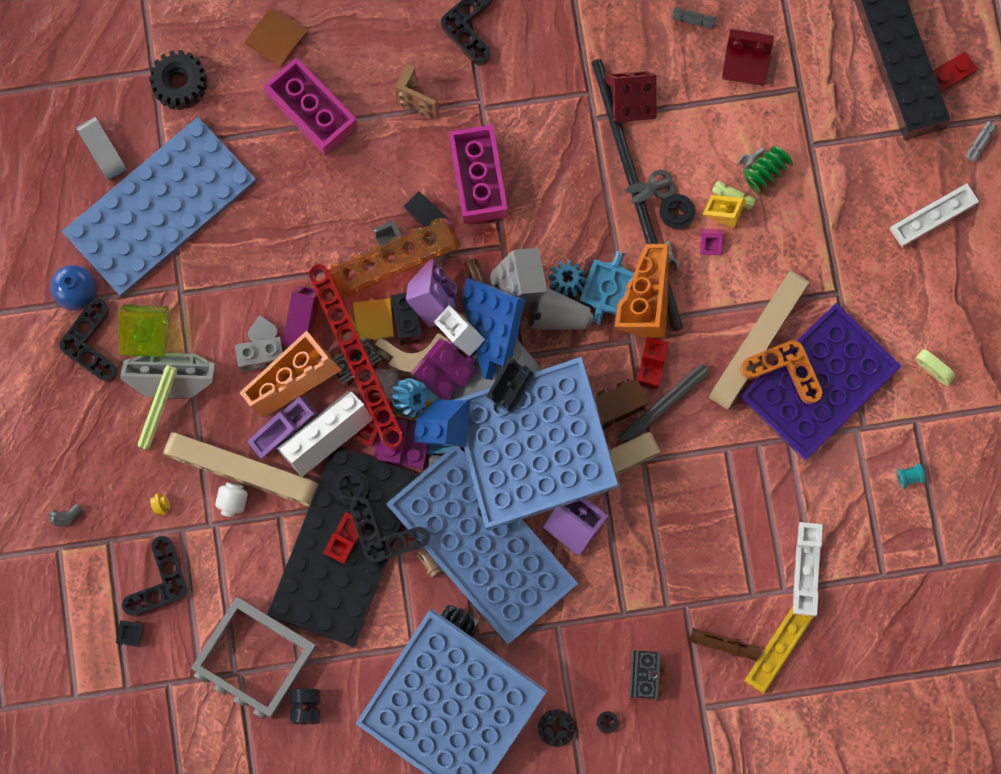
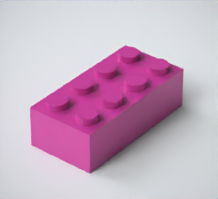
[263,57,358,156]
[449,125,508,224]

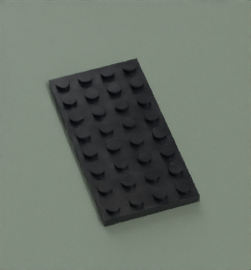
[267,446,419,648]

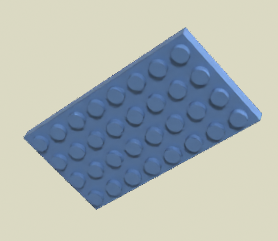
[62,117,257,297]
[386,446,578,645]

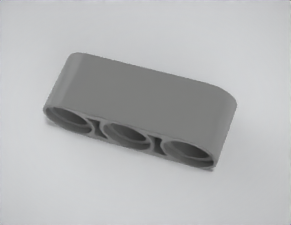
[76,117,127,181]

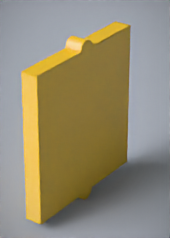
[353,298,394,342]

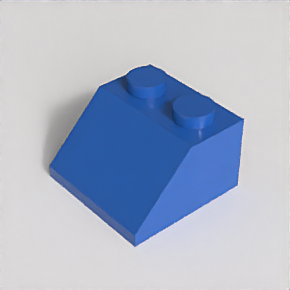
[414,399,471,447]

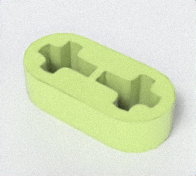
[915,349,956,386]

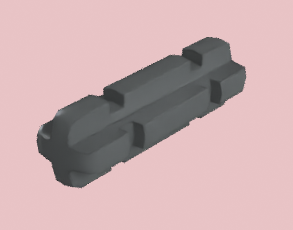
[672,7,715,29]

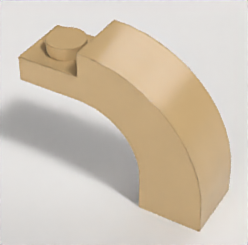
[375,333,448,377]

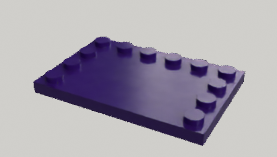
[740,303,901,461]

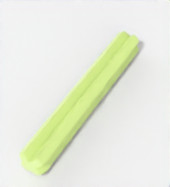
[138,365,178,450]

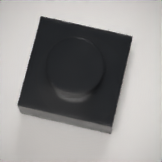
[116,620,144,648]

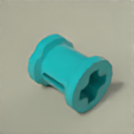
[896,463,925,489]

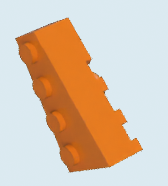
[240,331,342,418]

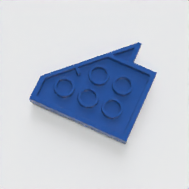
[462,278,525,380]

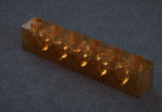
[324,218,461,298]

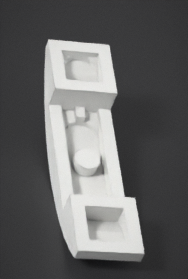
[793,522,823,616]

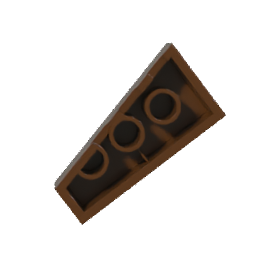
[595,379,650,430]

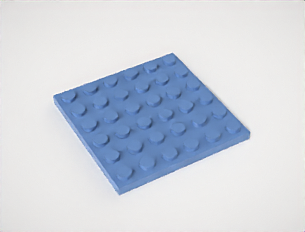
[455,357,620,530]
[355,609,548,774]

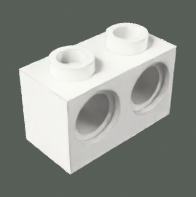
[434,305,485,356]

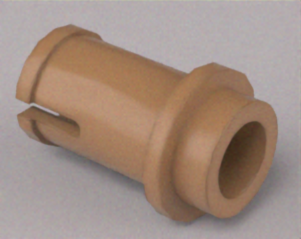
[416,549,443,578]

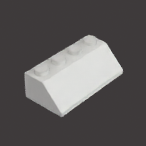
[277,391,373,477]

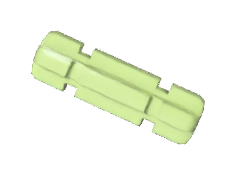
[713,181,756,210]

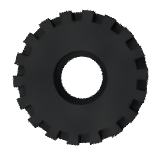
[149,50,207,110]

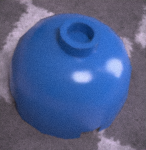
[50,265,97,311]

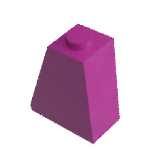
[282,285,320,347]

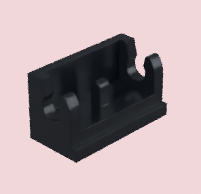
[486,357,535,414]

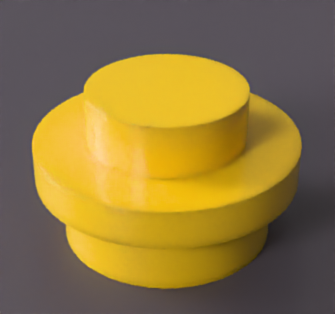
[150,493,170,516]

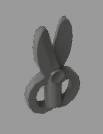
[624,169,675,204]

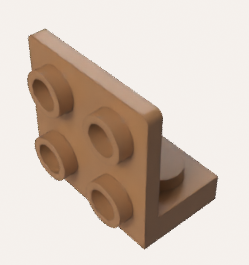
[395,64,439,119]

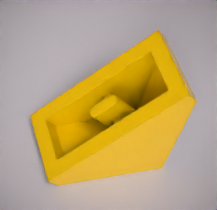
[703,195,746,229]

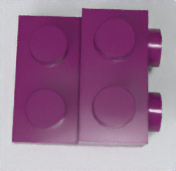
[411,338,477,400]
[374,415,429,470]

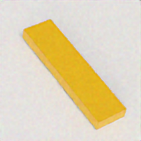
[744,606,814,694]

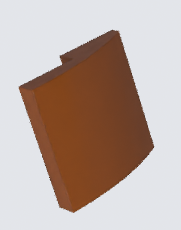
[245,7,308,67]

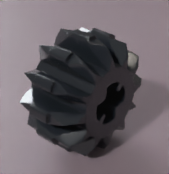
[441,605,479,637]

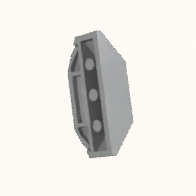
[120,352,215,398]

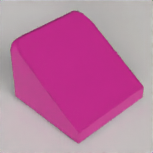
[700,229,724,255]

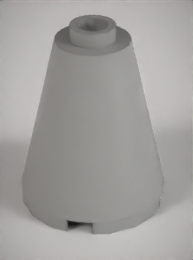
[528,287,593,330]

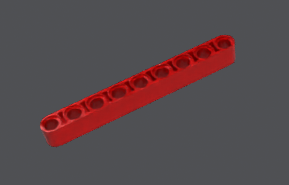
[309,264,406,451]

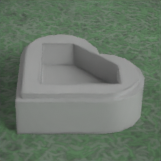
[248,315,278,342]

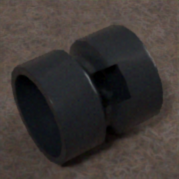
[290,689,320,725]

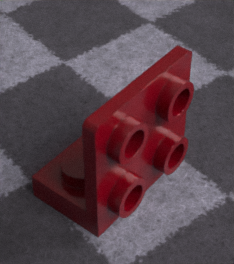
[722,29,774,86]
[605,71,657,122]

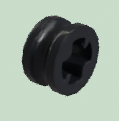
[597,711,618,734]

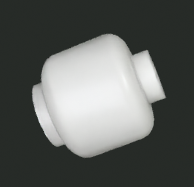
[215,482,248,517]

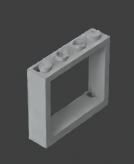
[191,596,317,720]

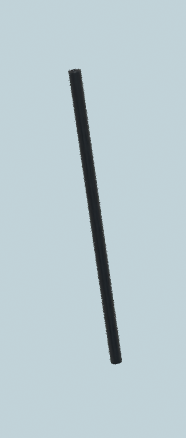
[591,59,683,331]

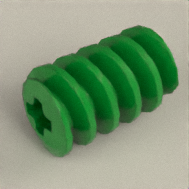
[744,146,793,194]

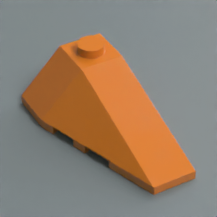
[615,244,669,338]

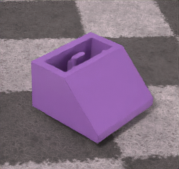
[406,259,457,328]
[543,498,608,556]

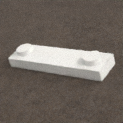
[890,183,979,247]

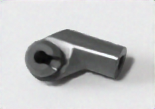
[48,504,83,526]

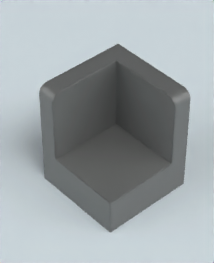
[373,220,404,256]

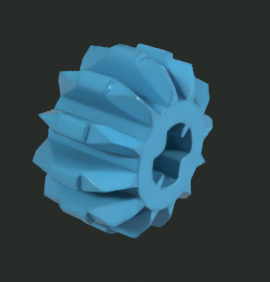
[548,260,587,298]
[390,378,429,418]

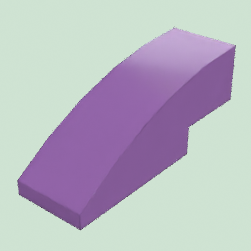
[247,396,319,459]

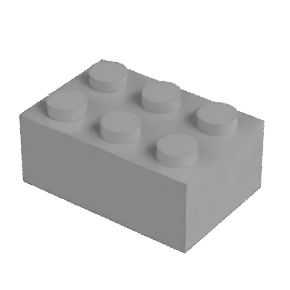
[490,248,547,312]

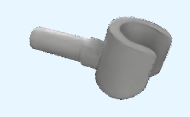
[737,148,766,172]
[665,241,679,271]

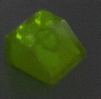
[118,304,169,357]

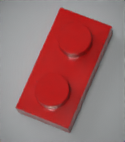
[933,51,978,93]

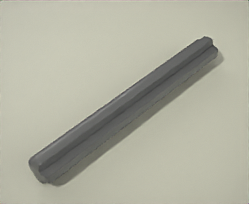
[619,364,709,443]

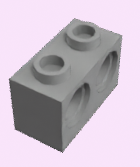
[235,337,284,373]

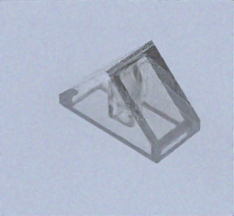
[363,369,399,404]

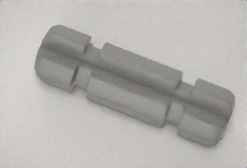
[966,121,997,162]

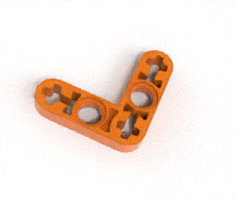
[740,340,822,404]

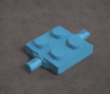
[579,251,634,325]

